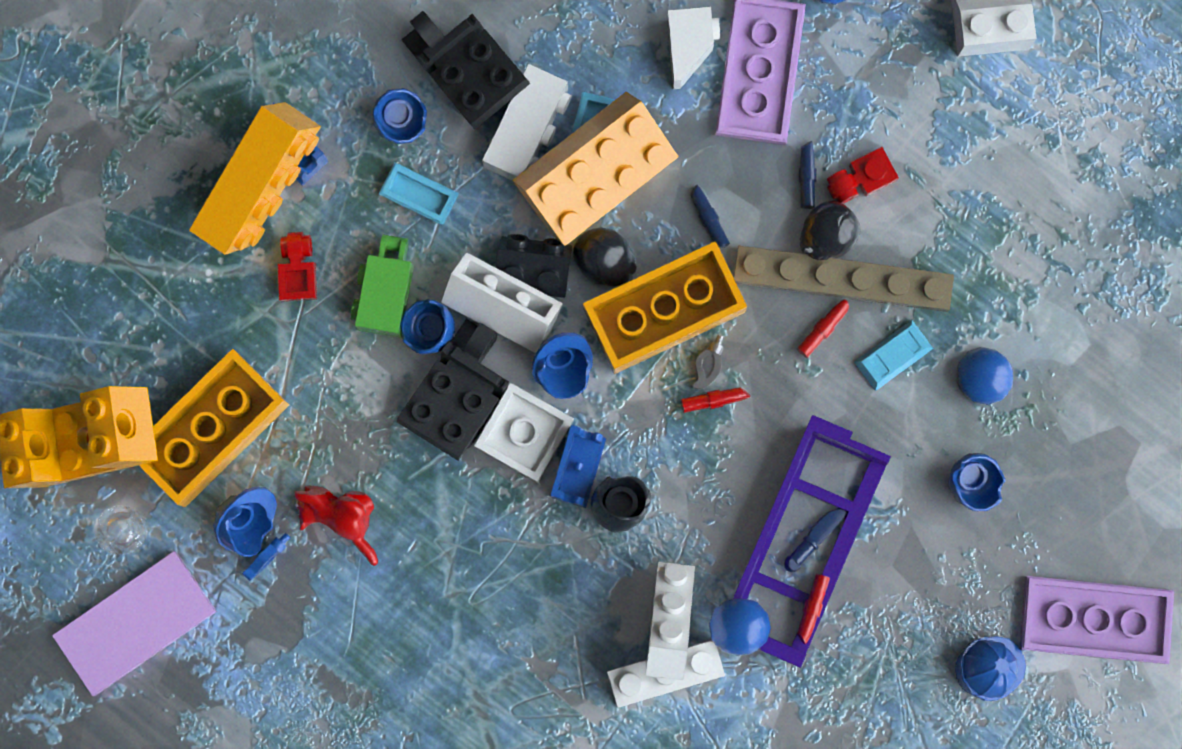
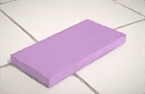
[715,0,806,145]
[52,551,217,696]
[1020,576,1174,664]

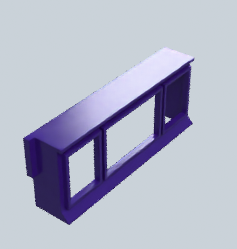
[733,415,891,668]

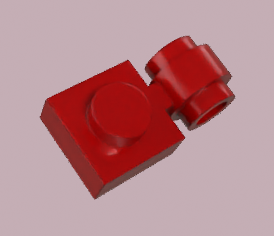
[826,147,899,204]
[278,232,317,302]

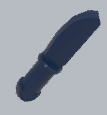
[784,509,846,572]

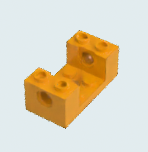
[0,386,158,488]

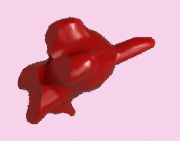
[294,485,378,566]

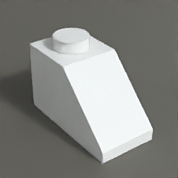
[667,7,720,89]

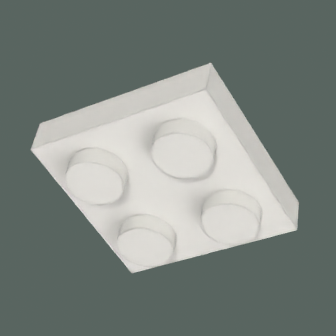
[474,383,574,483]

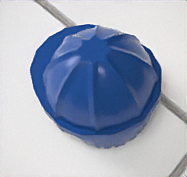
[531,332,593,399]
[213,486,277,557]
[955,636,1026,701]

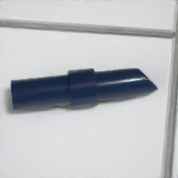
[799,141,817,209]
[690,185,730,249]

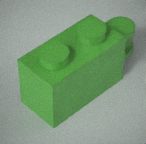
[351,234,414,338]

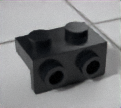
[496,234,572,298]

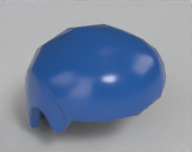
[372,88,427,144]
[400,299,455,355]
[957,347,1013,405]
[949,453,1006,511]
[709,598,771,655]

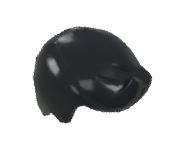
[800,201,860,261]
[573,227,637,286]
[590,476,651,533]

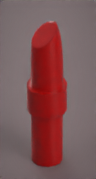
[797,299,849,358]
[681,387,751,413]
[797,573,830,645]

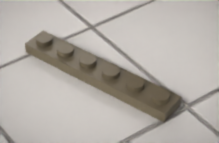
[734,245,954,312]

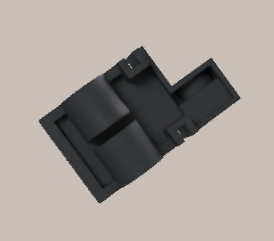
[401,11,530,130]
[397,318,509,461]

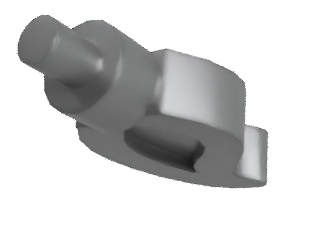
[693,335,724,390]

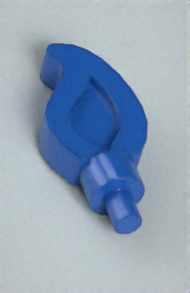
[242,533,291,581]

